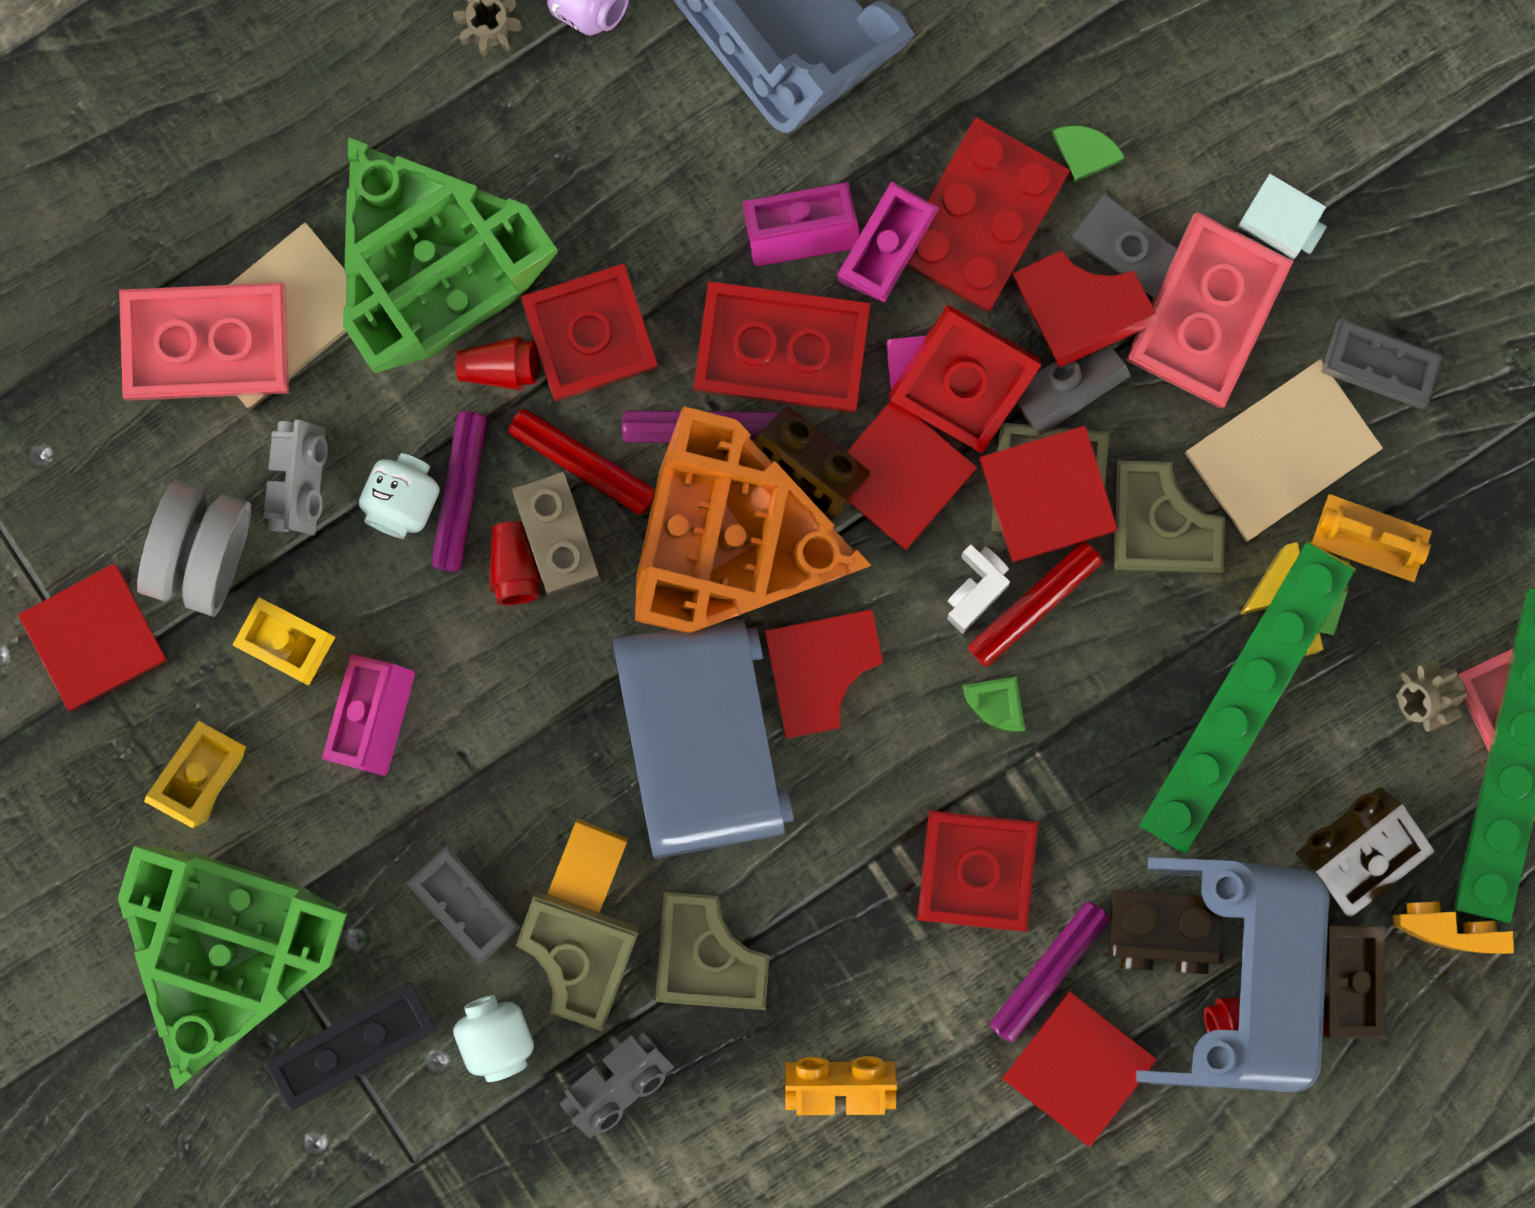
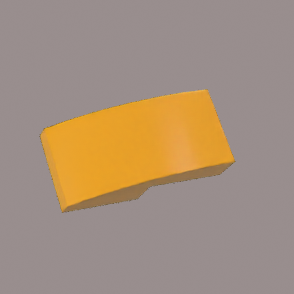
[547,819,628,913]
[1392,902,1514,953]

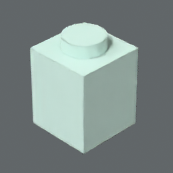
[1236,174,1327,260]

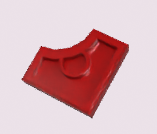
[1012,250,1158,368]
[765,610,883,739]

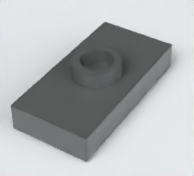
[1070,194,1177,301]
[1321,318,1442,409]
[1015,345,1131,436]
[406,846,522,965]

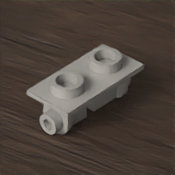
[263,420,328,536]

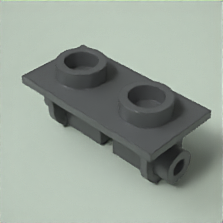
[559,1031,674,1139]

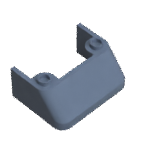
[1136,857,1329,1093]

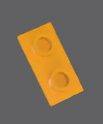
[1311,494,1432,583]
[785,1056,897,1116]

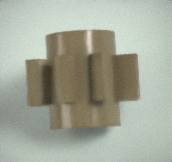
[453,0,522,57]
[1396,659,1467,732]

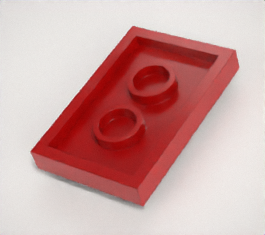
[906,117,1070,313]
[693,281,871,413]

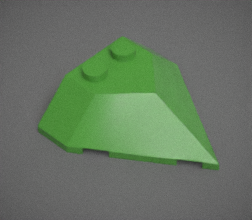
[343,137,558,373]
[118,845,348,1090]

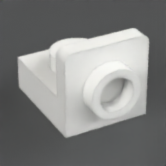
[947,544,1010,634]

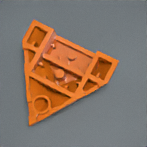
[635,406,871,634]

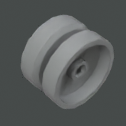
[137,479,251,617]

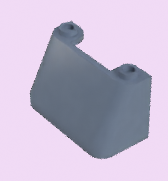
[673,0,915,133]
[613,618,794,859]

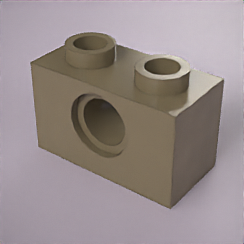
[511,472,601,599]

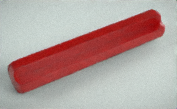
[508,409,655,515]
[968,542,1103,667]

